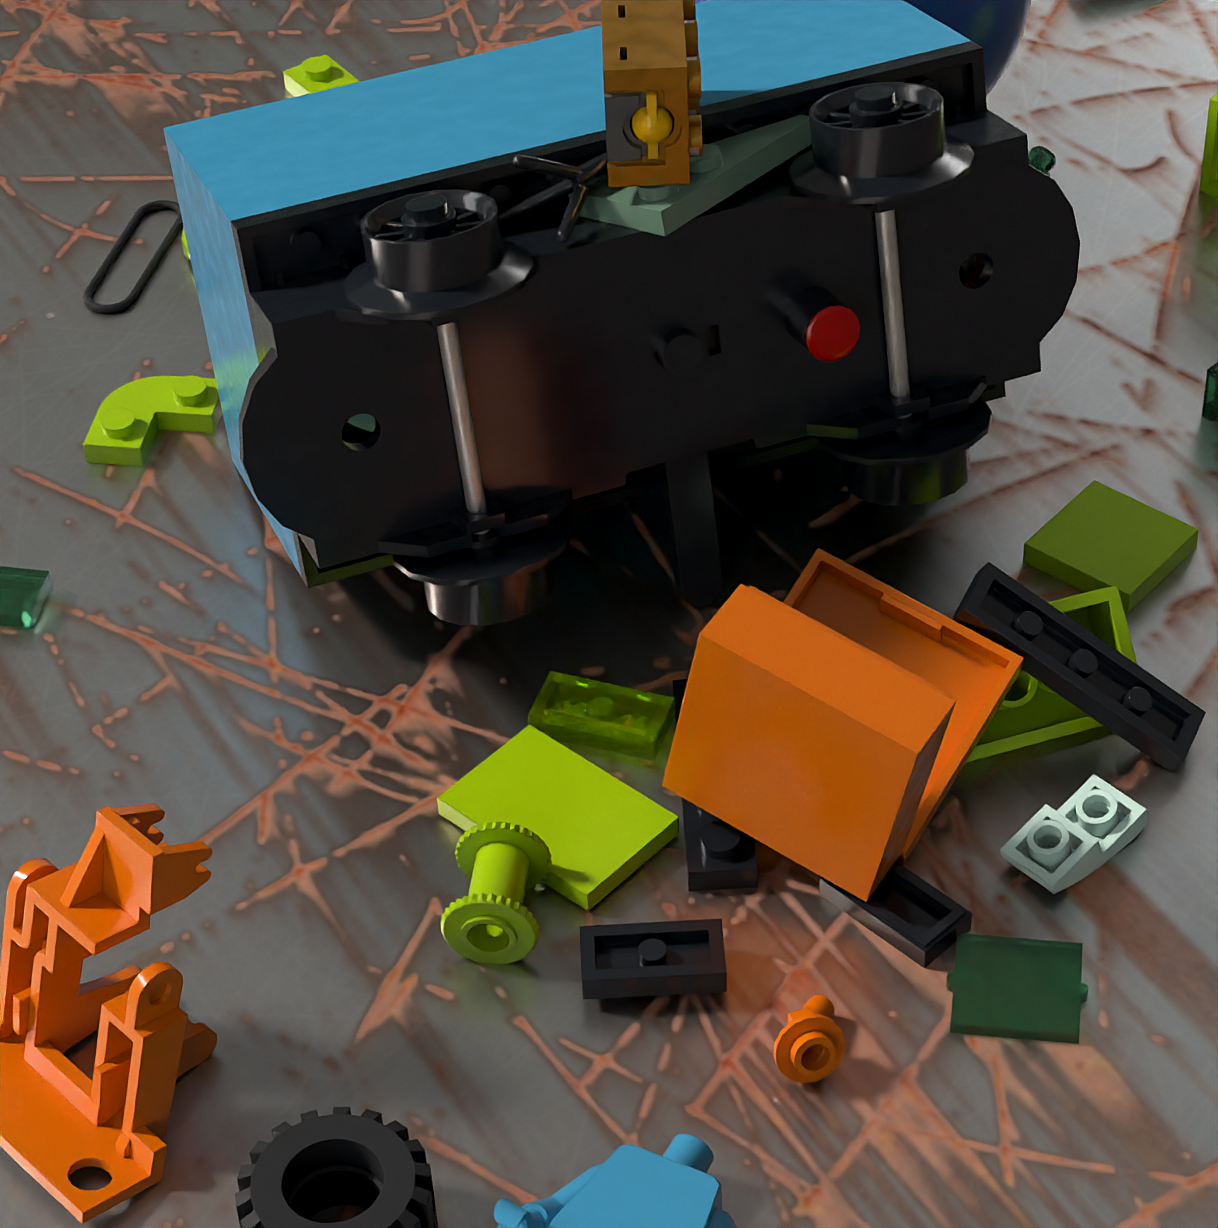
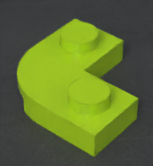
[83,375,222,466]

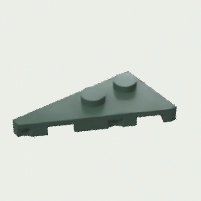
[568,115,812,236]

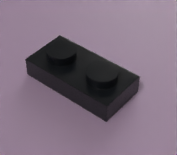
[579,918,727,1000]

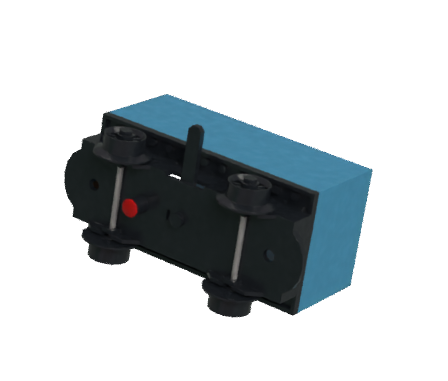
[163,0,1080,625]

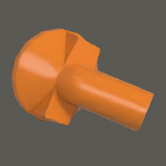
[773,995,846,1083]

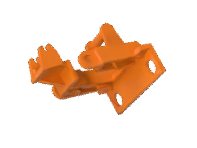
[0,803,217,1224]

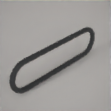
[83,200,183,313]

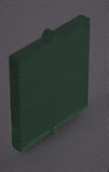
[946,933,1088,1044]

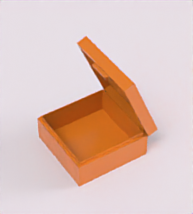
[662,548,1024,902]

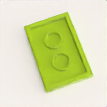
[437,724,679,911]

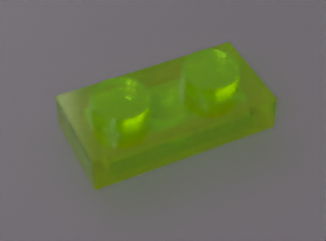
[528,671,675,761]

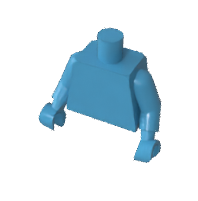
[494,1134,737,1228]

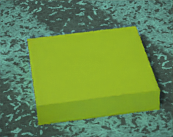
[1023,480,1199,614]

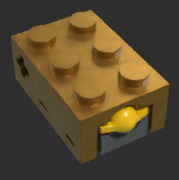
[601,0,703,187]

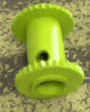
[440,822,552,964]

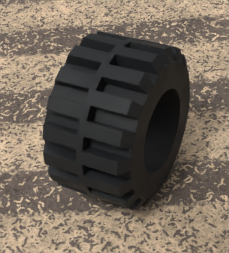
[235,1107,438,1228]

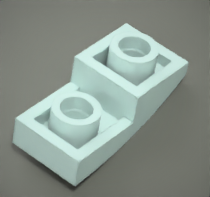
[1000,774,1149,894]

